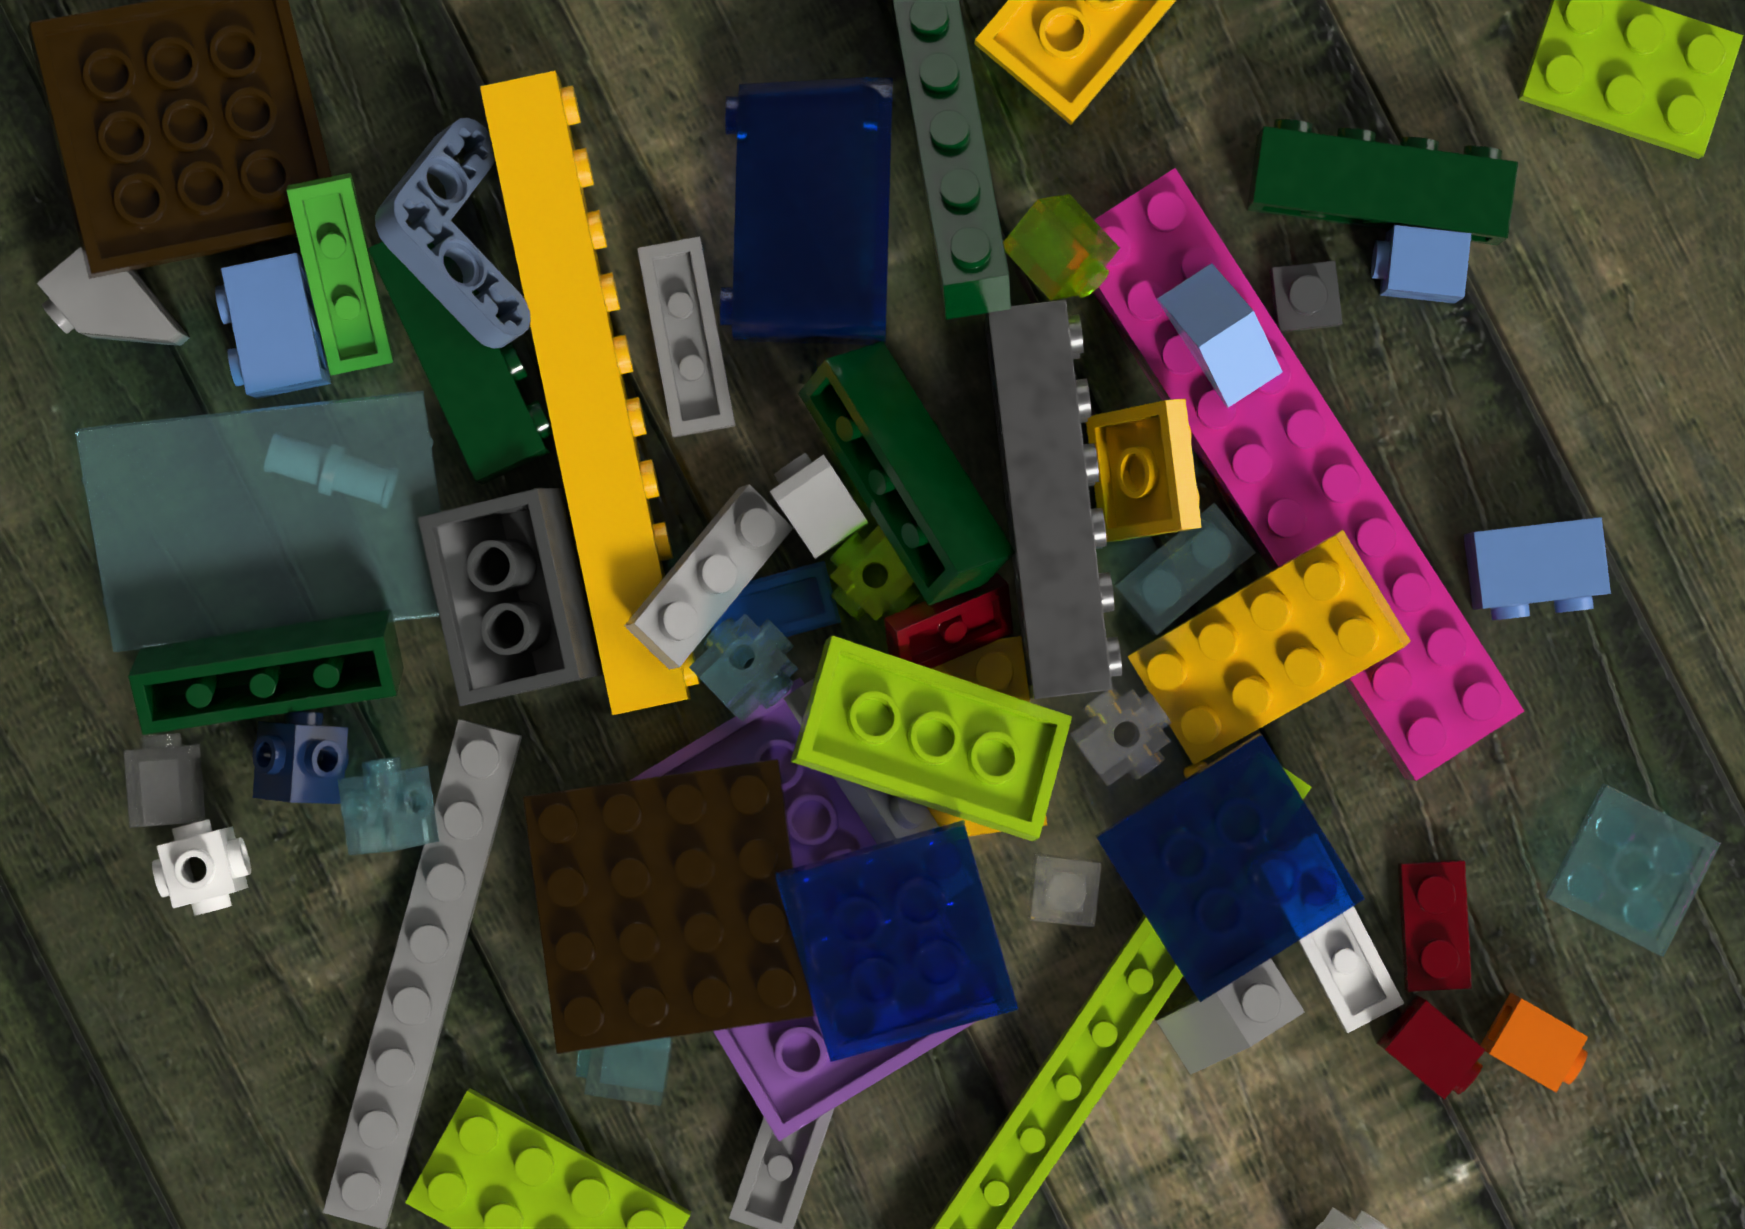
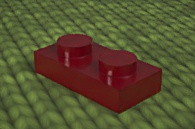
[884,572,1013,669]
[1398,860,1472,992]

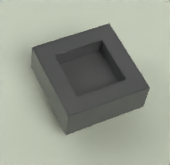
[1269,261,1343,333]

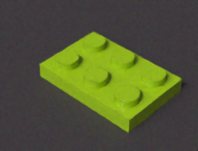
[1518,0,1744,159]

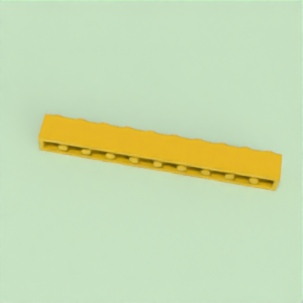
[480,71,699,715]

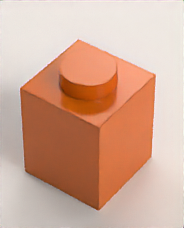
[1480,993,1588,1093]

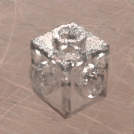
[1068,686,1171,786]

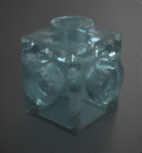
[689,614,798,721]
[337,756,439,855]

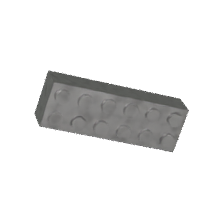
[984,300,1122,699]

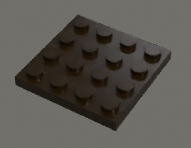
[27,0,332,279]
[523,759,815,1054]

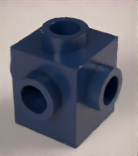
[252,711,349,804]

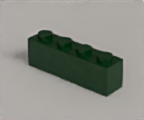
[1247,119,1518,245]
[368,226,553,485]
[798,341,1015,606]
[128,609,404,735]

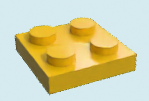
[1086,399,1202,542]

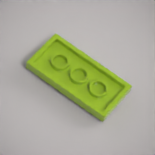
[791,635,1072,841]
[405,1088,692,1229]

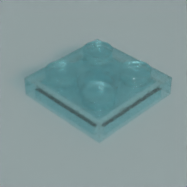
[1545,784,1721,957]

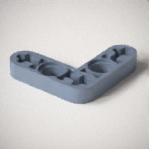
[375,118,531,349]

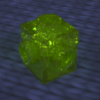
[829,525,921,622]

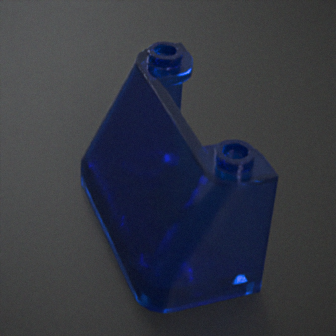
[720,77,893,345]

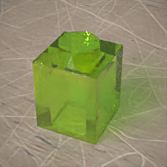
[1003,194,1120,301]

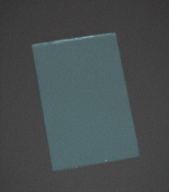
[75,391,441,652]

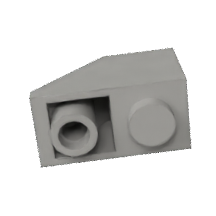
[770,453,868,560]

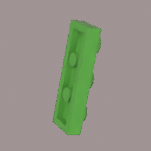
[286,173,394,376]

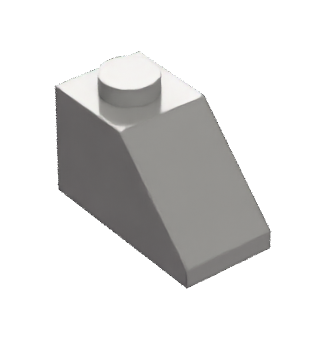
[37,247,190,346]
[1156,952,1305,1075]

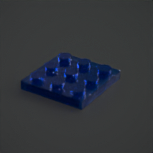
[1095,733,1365,1002]
[776,820,1019,1062]

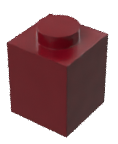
[1376,995,1486,1100]

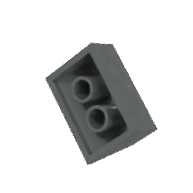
[418,488,603,706]

